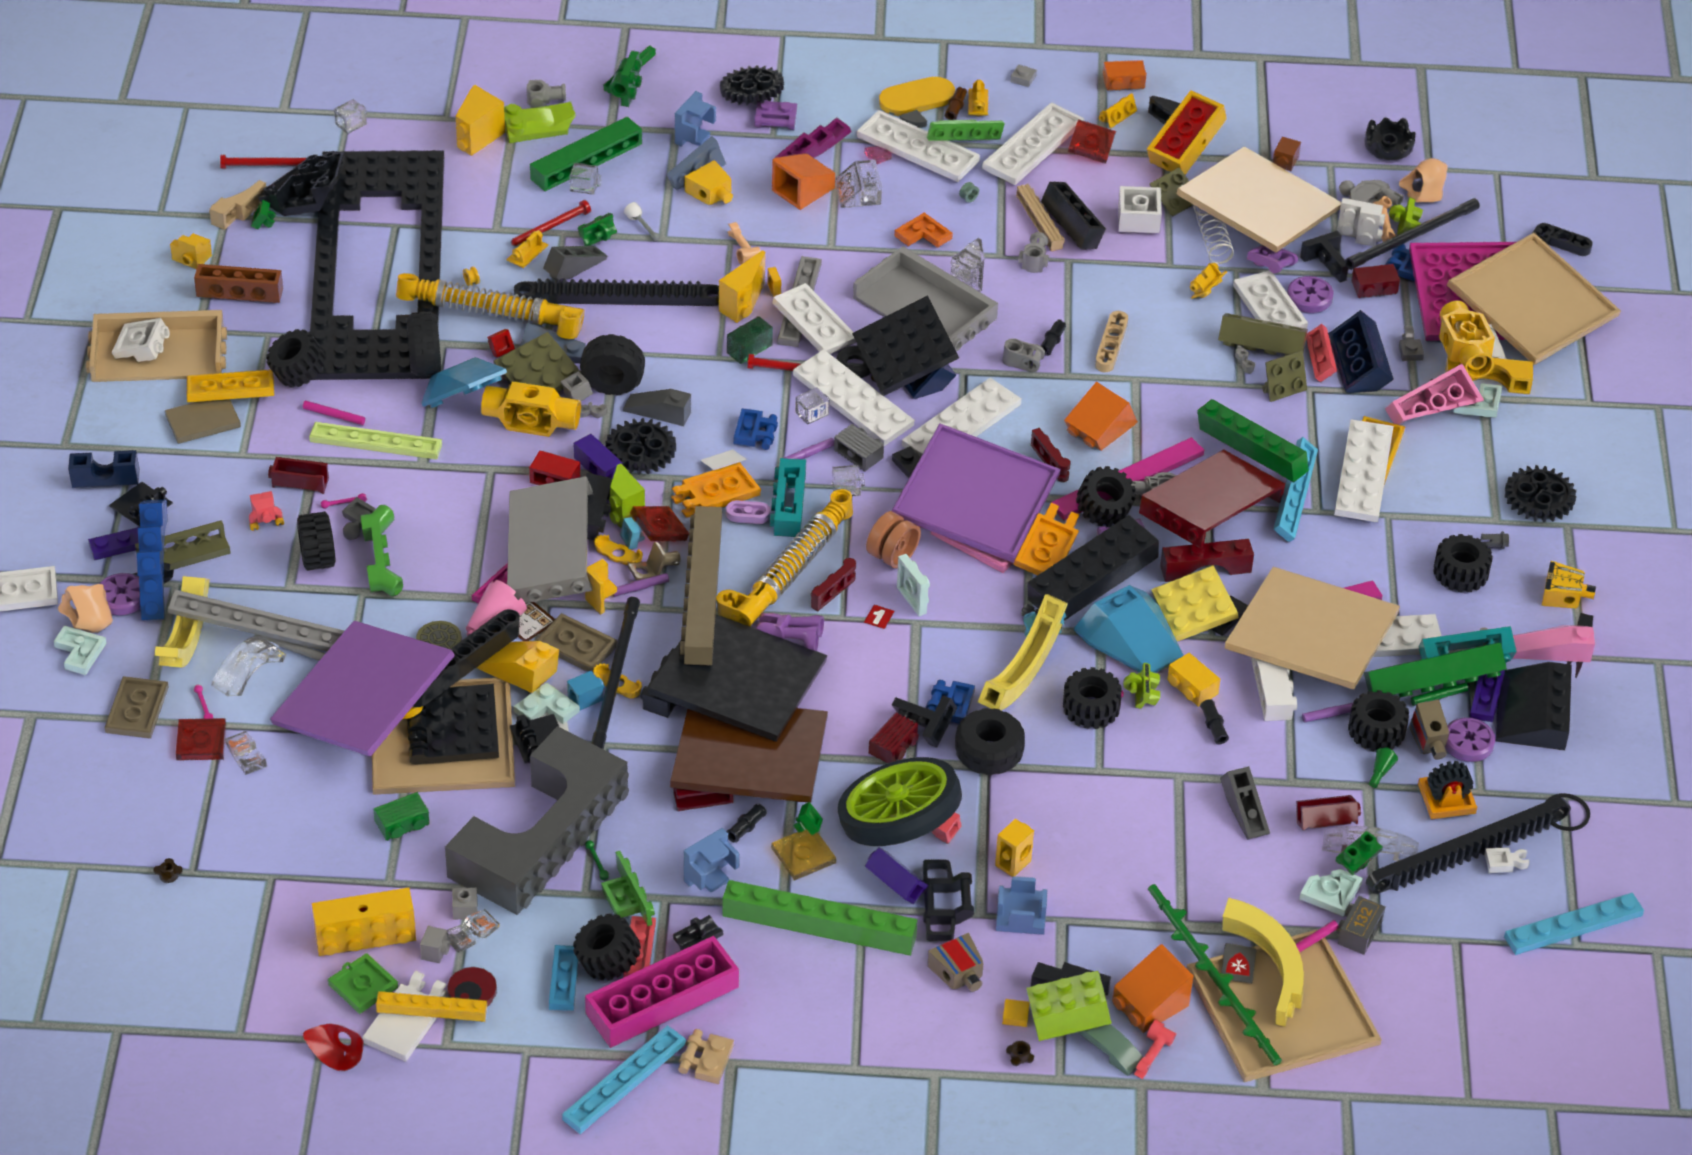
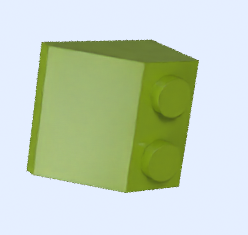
[609,463,645,529]

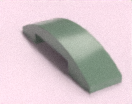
[1071,1024,1143,1076]

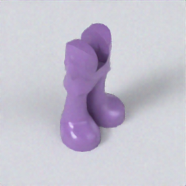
[756,613,824,651]

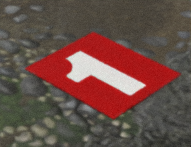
[864,604,895,629]

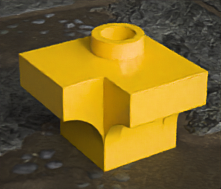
[170,233,212,269]

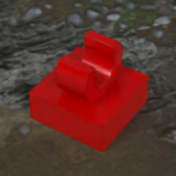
[487,329,515,357]

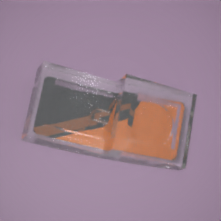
[225,731,267,775]
[447,909,500,953]

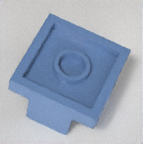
[675,91,716,147]
[684,828,740,892]
[996,876,1048,935]

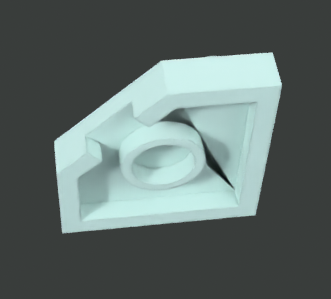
[1299,869,1363,917]

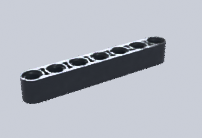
[413,609,520,707]

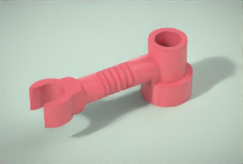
[1134,1020,1177,1079]

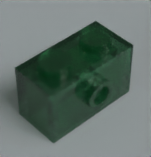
[727,316,773,364]

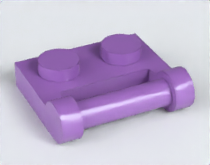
[755,101,797,130]
[1247,245,1298,274]

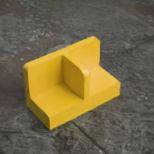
[585,559,617,615]

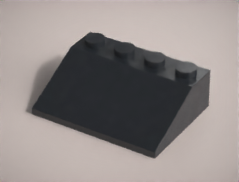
[1496,662,1572,750]

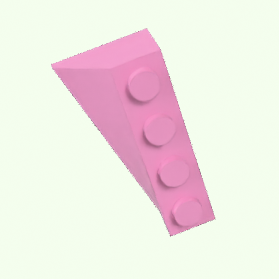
[1385,364,1484,425]

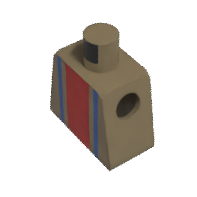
[1409,700,1449,760]
[927,933,983,992]

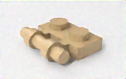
[678,1029,734,1084]

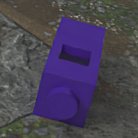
[573,434,622,478]
[864,847,928,904]

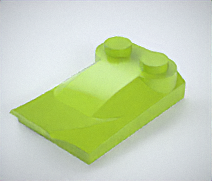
[504,102,576,143]

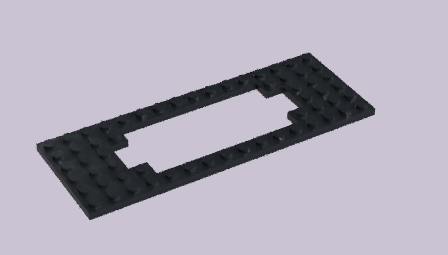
[310,150,445,380]

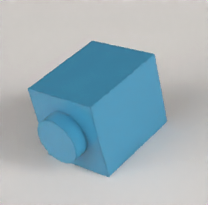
[567,671,605,711]

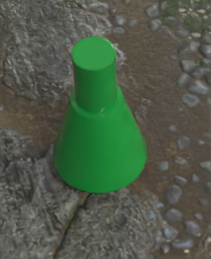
[1369,748,1398,788]

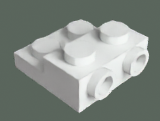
[1337,198,1385,247]
[112,318,170,362]

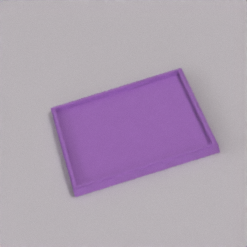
[891,423,1061,563]
[270,620,455,757]

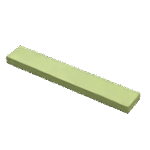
[309,422,442,460]

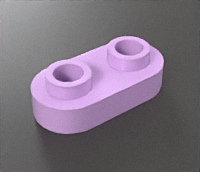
[726,500,770,524]

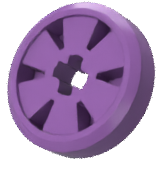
[1287,276,1334,313]
[99,573,141,615]
[1445,718,1495,762]

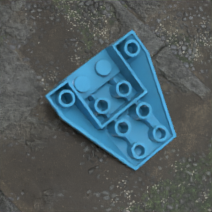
[421,357,507,408]
[1074,585,1184,673]

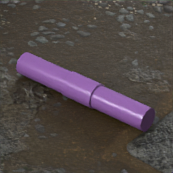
[784,438,834,459]
[613,573,669,597]
[1302,702,1354,722]

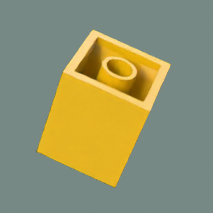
[455,85,505,156]

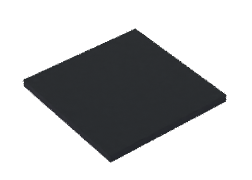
[648,614,827,742]

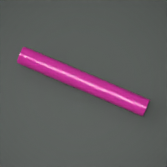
[303,400,365,425]
[1296,920,1339,953]

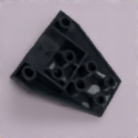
[258,152,345,216]

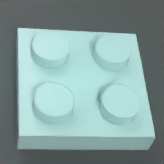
[897,554,930,616]

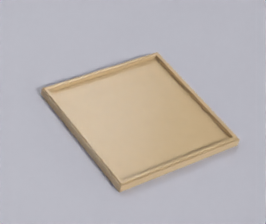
[1176,146,1341,253]
[1447,233,1621,365]
[1225,567,1400,690]
[372,678,515,795]
[1186,929,1382,1082]

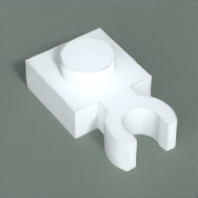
[1484,848,1529,873]

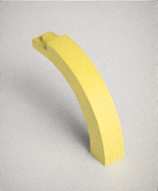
[155,576,210,668]
[978,594,1068,710]
[1222,897,1304,1026]

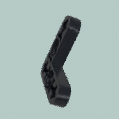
[1533,223,1593,256]

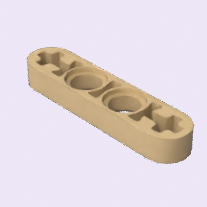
[1095,311,1128,372]

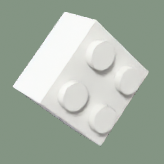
[1118,186,1162,233]

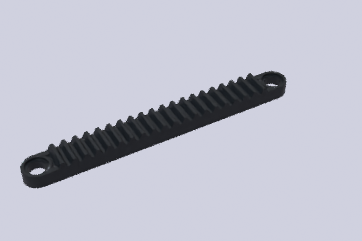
[514,278,719,306]
[1366,797,1571,894]

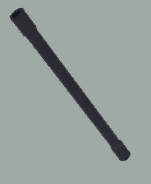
[1345,198,1480,270]
[591,597,640,749]

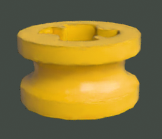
[463,266,480,286]

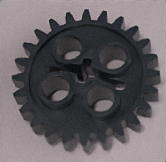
[720,65,784,105]
[606,418,676,475]
[1504,465,1576,522]

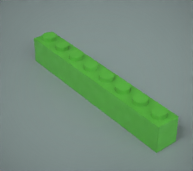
[722,880,918,956]

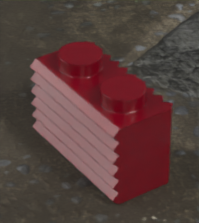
[1351,264,1400,298]
[868,712,919,763]

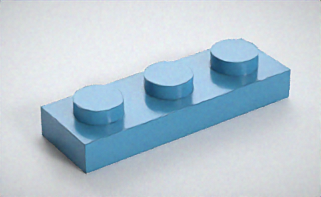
[549,945,579,1011]

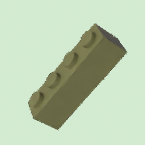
[1218,313,1308,356]

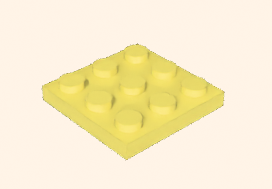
[1151,565,1239,642]

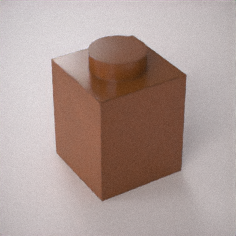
[1273,136,1301,171]

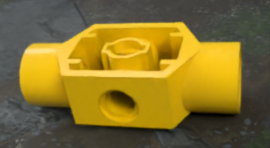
[1439,301,1495,378]
[481,381,581,437]

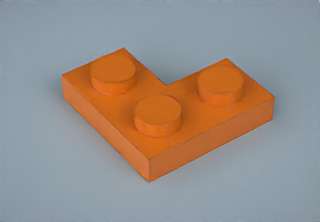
[894,212,953,248]

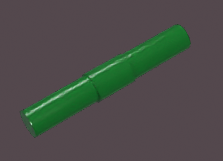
[1411,683,1468,706]

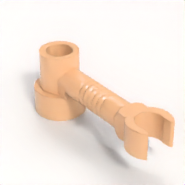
[1372,196,1396,242]
[727,222,761,265]

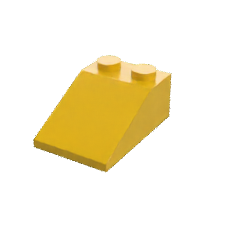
[719,250,765,323]
[477,641,559,693]

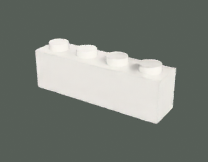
[1251,657,1297,721]

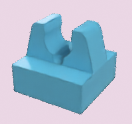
[620,517,647,549]

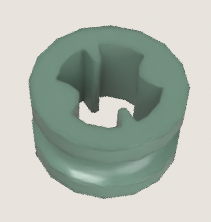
[959,182,979,203]

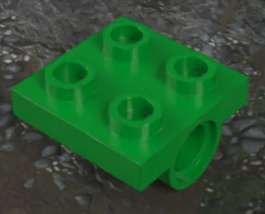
[609,50,642,107]

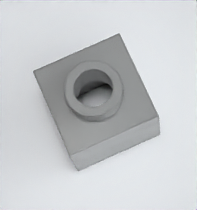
[560,371,593,401]
[452,888,478,920]
[420,926,450,963]

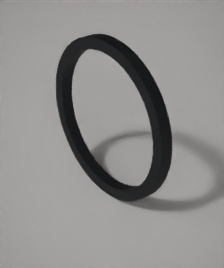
[1545,793,1590,831]

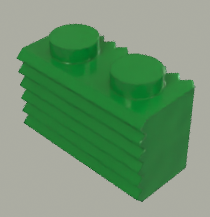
[373,792,430,841]

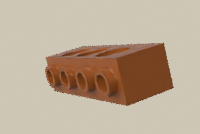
[194,264,283,303]

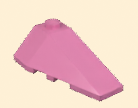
[1513,625,1595,662]

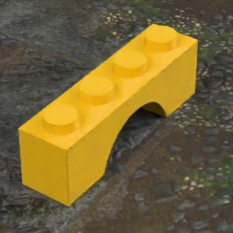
[1445,356,1533,394]

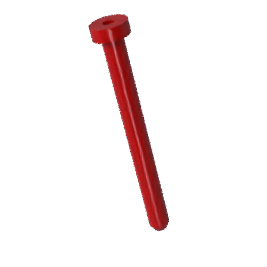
[220,154,306,169]
[511,200,591,246]
[747,354,801,371]

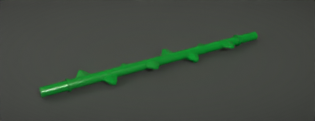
[1148,884,1282,1066]

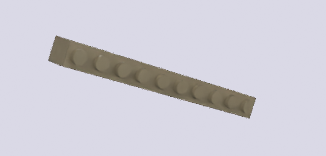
[680,506,722,665]

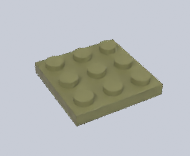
[494,332,581,392]

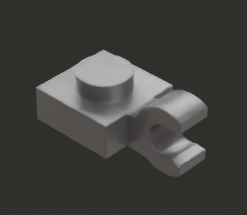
[1399,326,1424,361]

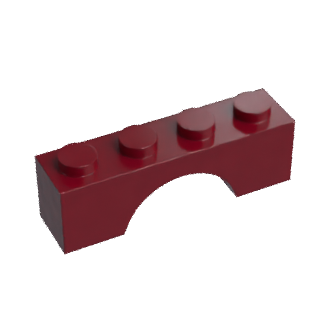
[1160,539,1254,582]

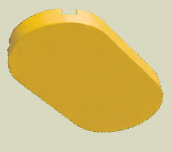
[879,77,955,116]

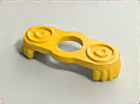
[594,534,643,566]
[593,663,642,698]

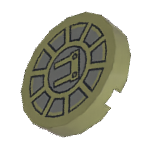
[416,621,462,649]

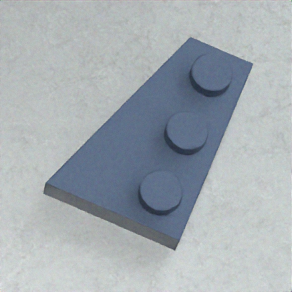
[667,136,726,190]
[520,322,586,364]

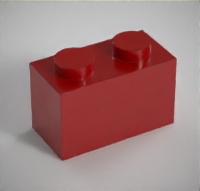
[529,450,581,485]

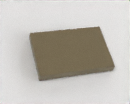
[165,399,241,444]
[536,613,618,672]
[105,676,169,738]

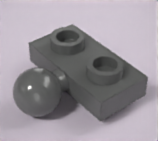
[342,497,376,540]

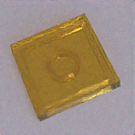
[771,829,836,881]

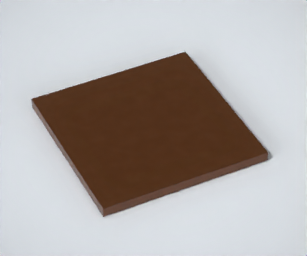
[670,708,828,803]

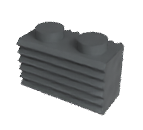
[834,424,884,471]

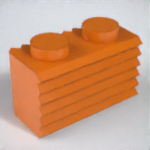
[1103,60,1146,90]

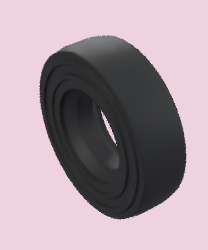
[836,346,871,378]

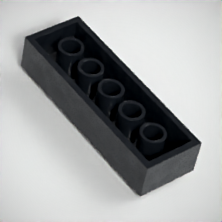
[1027,515,1159,621]

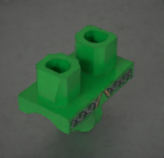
[578,213,617,246]
[1335,831,1383,875]

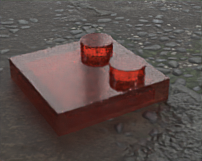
[1068,119,1116,164]
[630,506,689,541]
[176,718,226,760]

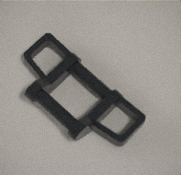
[922,859,974,941]

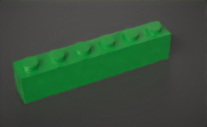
[530,116,642,192]
[1197,399,1309,483]
[1364,643,1507,697]

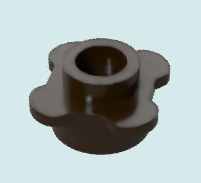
[153,858,183,883]
[1006,1041,1034,1066]

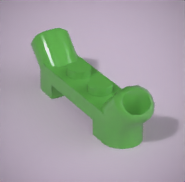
[361,505,403,596]

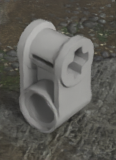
[1002,338,1045,372]

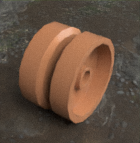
[866,511,921,569]

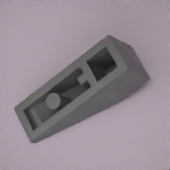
[543,246,608,280]
[623,389,691,426]
[1220,766,1270,840]

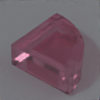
[864,147,892,165]

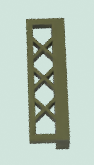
[135,520,231,570]

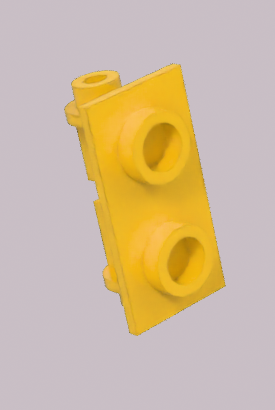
[968,79,988,116]
[1099,93,1137,128]
[507,231,548,268]
[1190,263,1227,299]

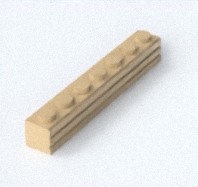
[1016,184,1065,251]

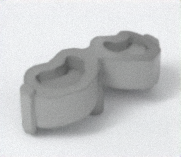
[1235,345,1255,374]
[580,402,607,418]

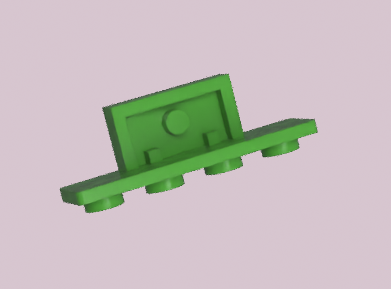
[927,120,1005,141]
[601,851,655,926]

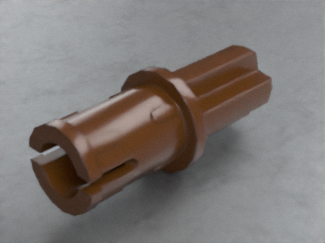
[945,87,967,120]

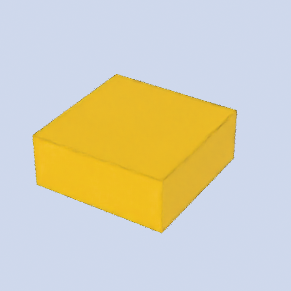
[767,267,781,297]
[1002,999,1030,1027]

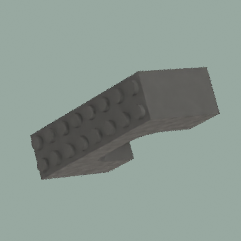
[445,726,629,915]

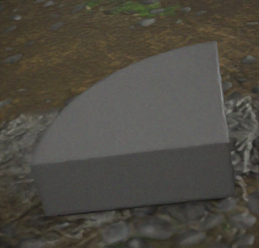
[900,110,927,128]

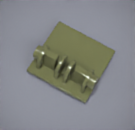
[1149,167,1193,217]
[1262,350,1307,402]

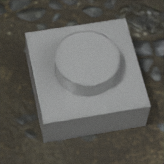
[1011,64,1037,87]

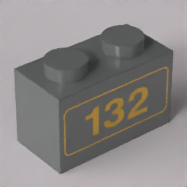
[1336,896,1386,955]

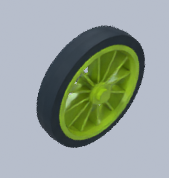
[837,757,962,846]

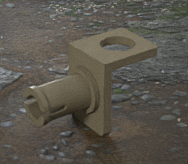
[628,542,681,580]

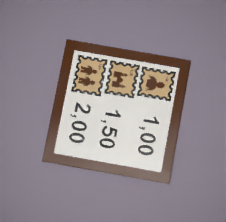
[518,602,555,641]

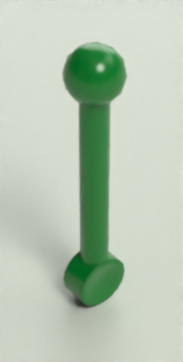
[585,840,609,881]

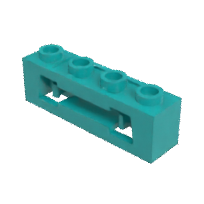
[770,458,806,537]
[1418,626,1517,663]

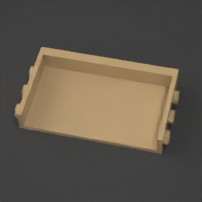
[86,310,227,382]

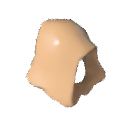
[1399,158,1448,203]
[58,584,113,633]

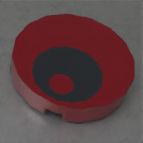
[448,967,497,1006]

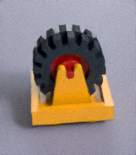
[1418,761,1477,819]

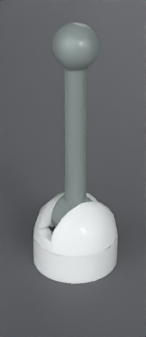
[624,202,660,241]

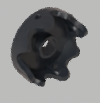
[1364,118,1416,160]

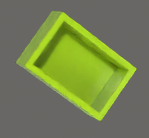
[1026,971,1112,1041]

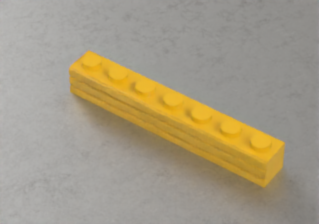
[376,991,487,1022]

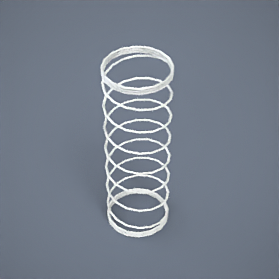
[1194,205,1234,264]

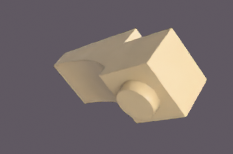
[209,180,266,230]

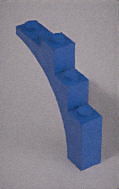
[136,499,168,620]

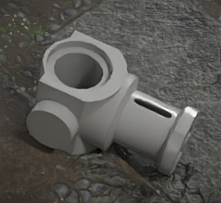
[526,80,566,108]
[1018,232,1049,273]

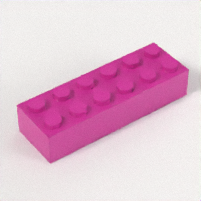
[585,936,739,1048]

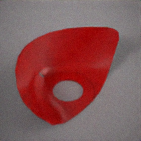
[303,1023,364,1071]

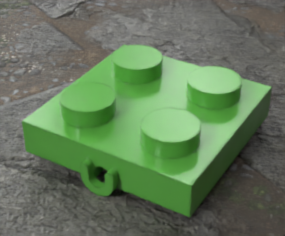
[328,953,398,1014]

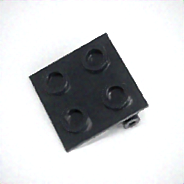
[109,482,173,527]
[510,714,559,763]

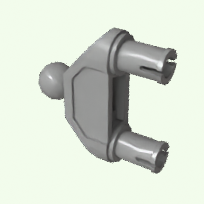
[1339,180,1404,205]

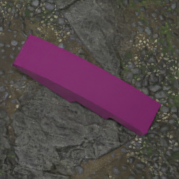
[775,117,851,158]

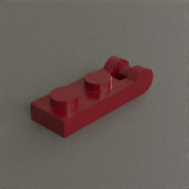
[1031,427,1071,482]
[811,558,856,612]

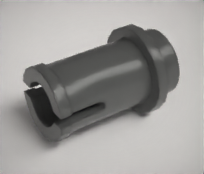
[1481,531,1509,549]

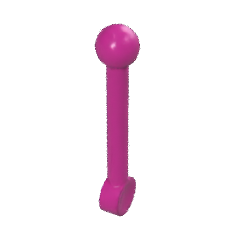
[321,493,367,509]
[194,685,213,723]

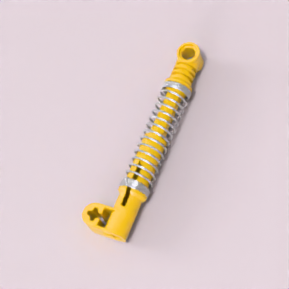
[396,273,585,339]
[716,489,853,626]

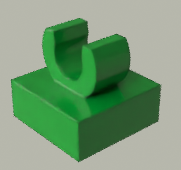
[251,200,276,229]
[793,802,823,836]

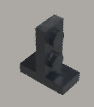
[1300,230,1348,282]
[892,696,958,747]

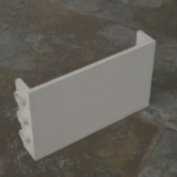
[853,246,998,351]
[507,476,593,603]

